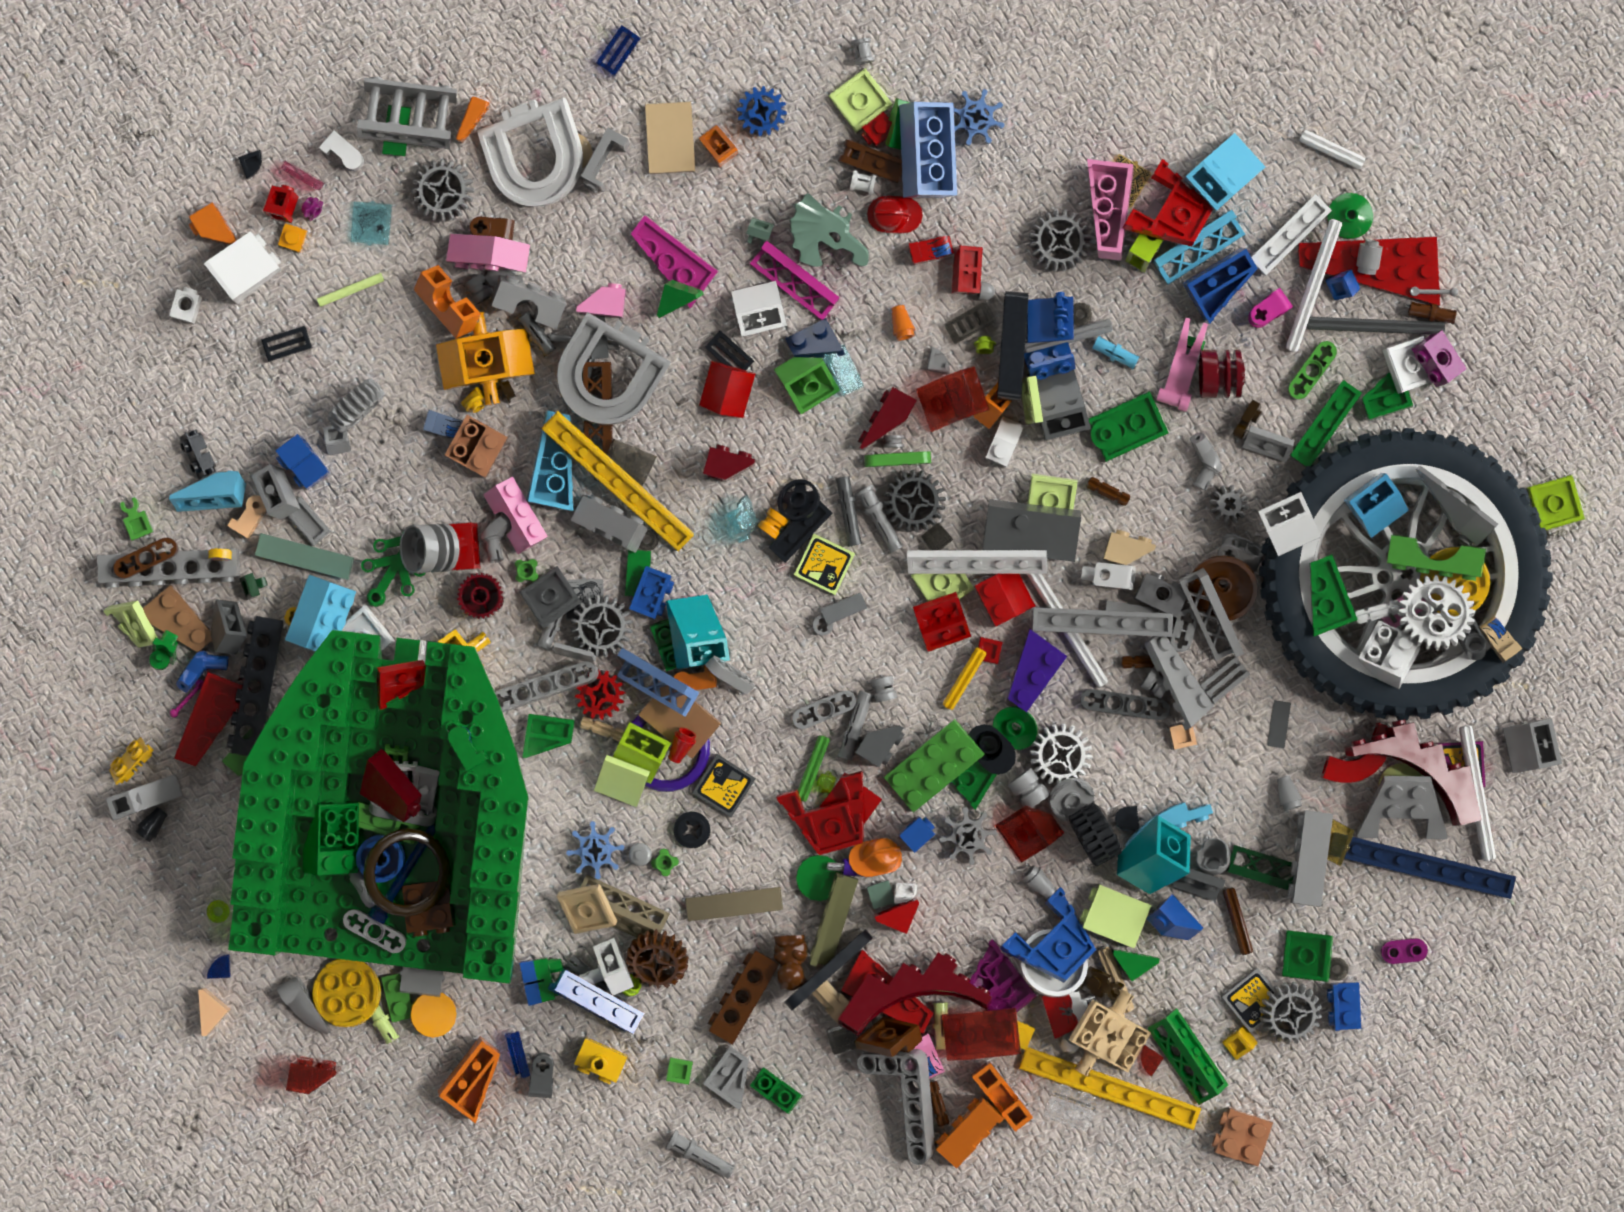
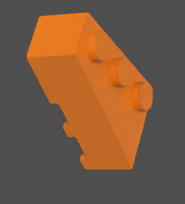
[438,1036,500,1123]
[935,1096,1004,1168]

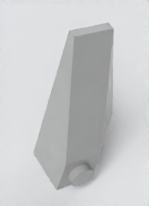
[1415,466,1498,546]

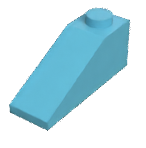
[169,471,246,512]

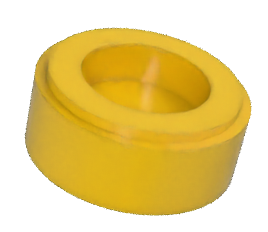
[208,548,232,561]

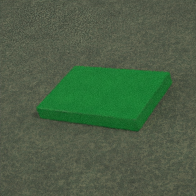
[1089,391,1169,462]

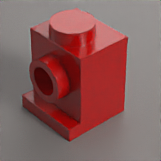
[263,185,299,224]

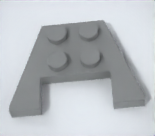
[1356,776,1448,839]

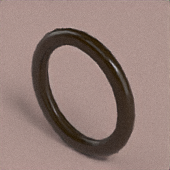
[363,828,450,917]

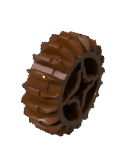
[626,929,689,990]

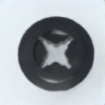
[674,811,711,848]

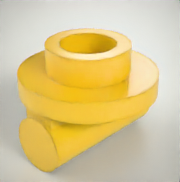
[461,387,485,413]

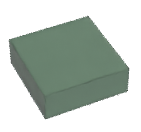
[867,880,894,909]

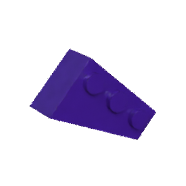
[1007,629,1067,713]

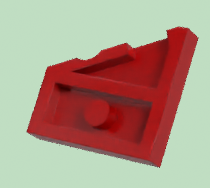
[377,660,426,710]

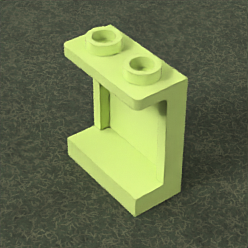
[1079,884,1152,948]

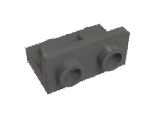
[1172,868,1226,901]

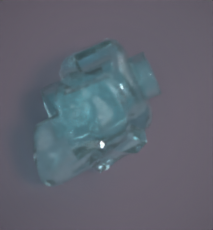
[722,495,758,543]

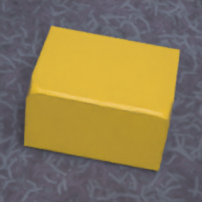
[1222,1025,1258,1060]

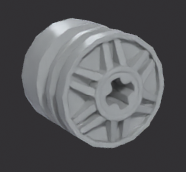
[400,524,459,573]

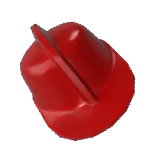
[867,196,923,233]

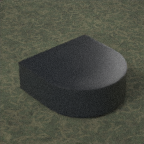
[1115,806,1140,830]

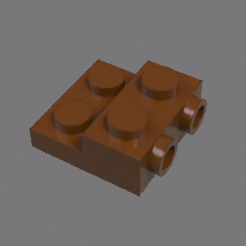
[402,881,456,937]
[855,1017,923,1057]

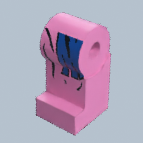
[914,1032,945,1079]

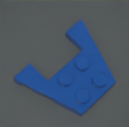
[1000,887,1096,983]

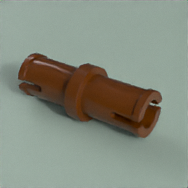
[1408,301,1457,325]

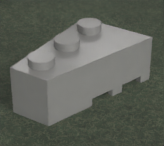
[571,494,648,553]

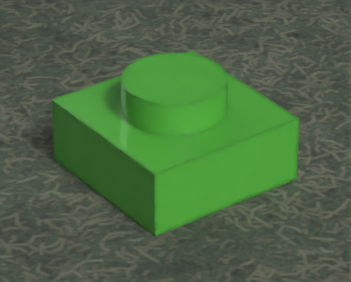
[666,1057,693,1085]

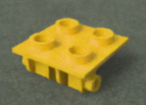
[109,737,154,785]

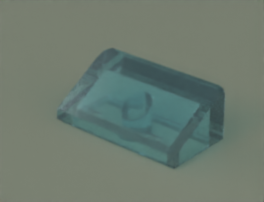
[824,345,864,396]

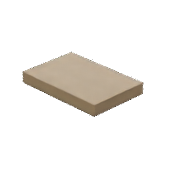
[645,102,695,174]

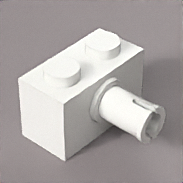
[579,938,634,996]

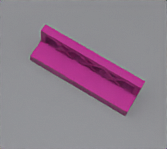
[750,241,840,320]

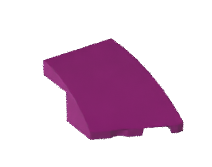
[970,939,1038,1025]

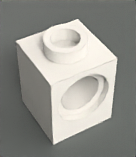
[169,287,202,324]

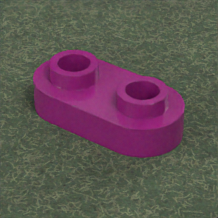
[1381,938,1428,964]

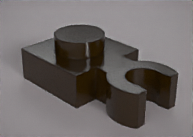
[1233,399,1262,440]
[1080,966,1125,1001]

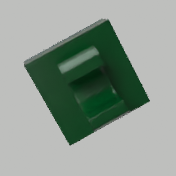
[239,573,268,600]

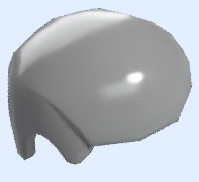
[1196,838,1230,876]

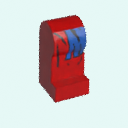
[908,236,954,266]

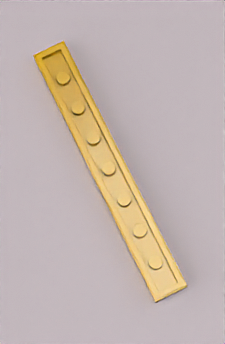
[541,411,694,551]
[1019,1047,1201,1130]

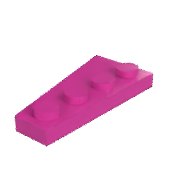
[631,215,719,308]

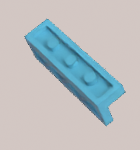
[1153,210,1245,285]

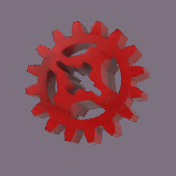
[575,670,626,720]

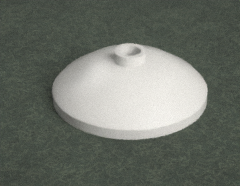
[1019,929,1088,997]

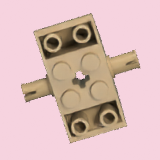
[1069,989,1151,1077]

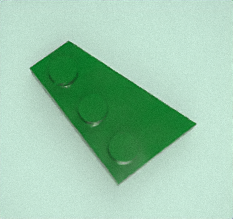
[1309,555,1358,637]
[952,761,997,810]

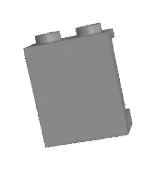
[581,128,630,193]

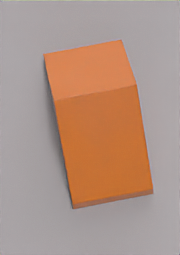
[698,125,738,167]

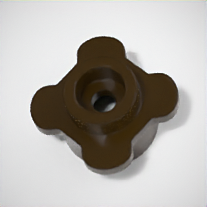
[497,380,516,403]

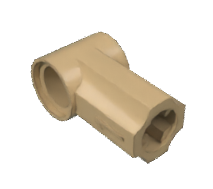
[812,980,850,1023]

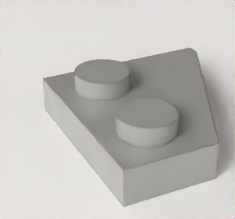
[703,1046,749,1110]

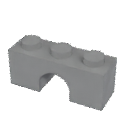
[490,274,566,329]

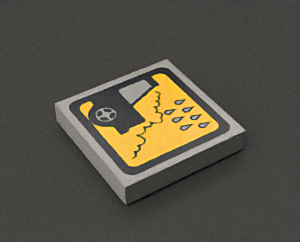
[1221,968,1283,1033]

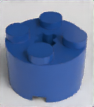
[356,834,405,883]

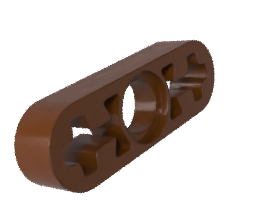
[114,538,178,579]

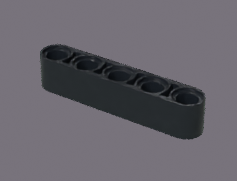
[997,291,1029,401]

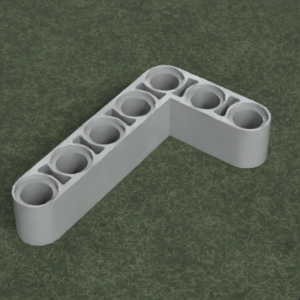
[857,1049,935,1165]

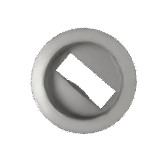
[977,282,995,301]

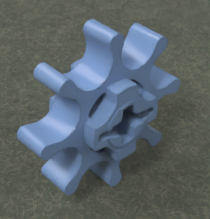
[954,89,1005,146]
[566,821,625,879]

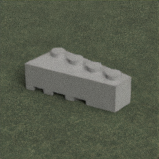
[1288,810,1333,907]

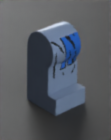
[423,410,463,438]

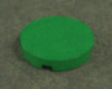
[796,855,841,901]

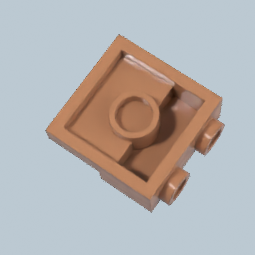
[1212,1107,1273,1166]

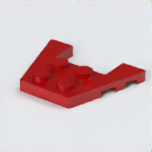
[1122,159,1213,247]
[776,771,864,855]

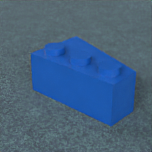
[1182,247,1258,324]

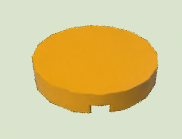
[410,992,457,1038]

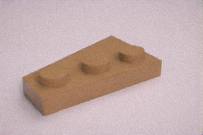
[143,585,212,652]

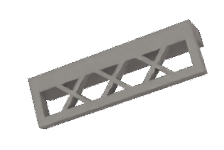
[1178,568,1244,661]

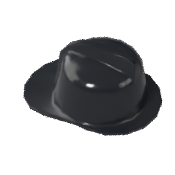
[968,724,1016,775]

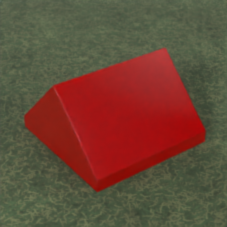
[699,361,756,418]
[874,897,919,934]

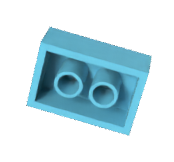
[285,575,356,651]

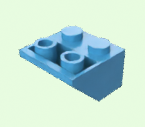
[1344,473,1409,538]

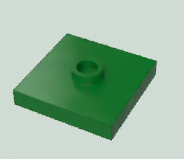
[1282,930,1334,982]

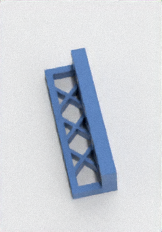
[617,648,699,717]

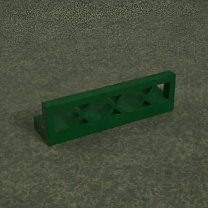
[1226,845,1293,890]

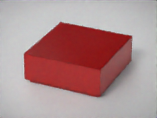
[978,637,1003,664]

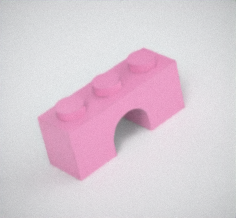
[483,477,548,554]

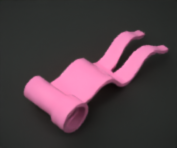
[1156,318,1208,412]

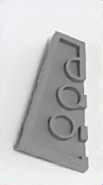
[1144,636,1214,730]

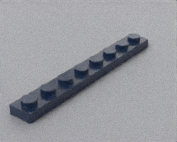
[1330,833,1516,899]

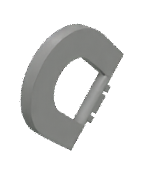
[557,312,671,425]

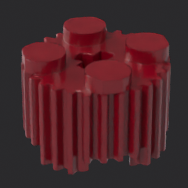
[457,573,505,619]

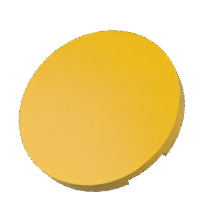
[1419,547,1490,617]
[312,959,381,1027]

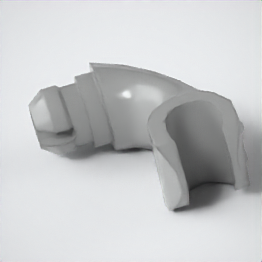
[349,868,376,908]

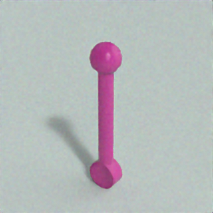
[170,679,204,718]

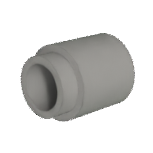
[1356,239,1383,275]

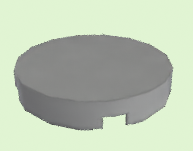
[1049,778,1095,821]

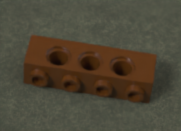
[707,949,779,1045]

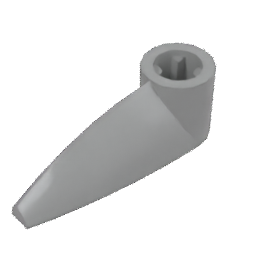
[277,976,331,1034]

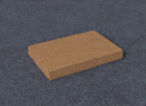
[639,685,721,759]

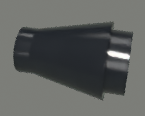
[135,807,168,842]

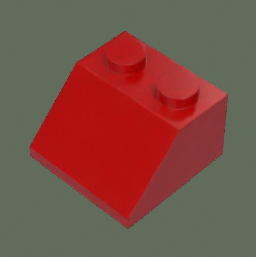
[974,574,1036,627]

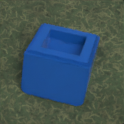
[1325,270,1360,300]

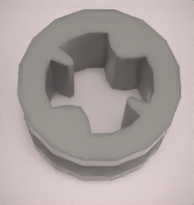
[884,435,904,448]
[813,615,834,636]

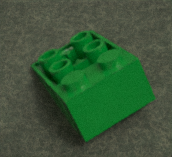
[303,803,359,875]

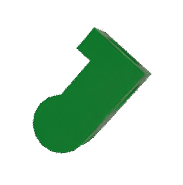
[448,726,489,771]

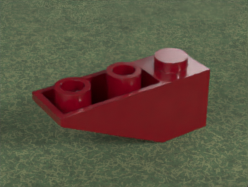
[858,387,917,450]

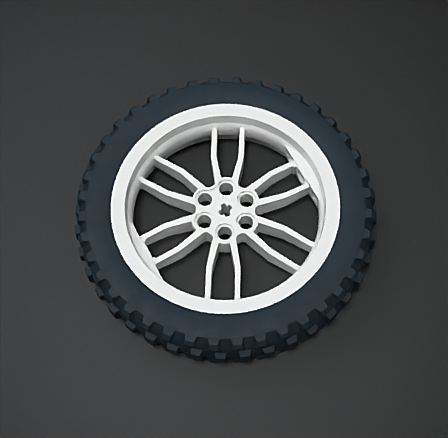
[1259,428,1553,720]

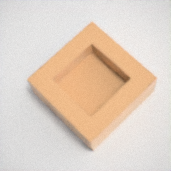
[1169,724,1197,750]

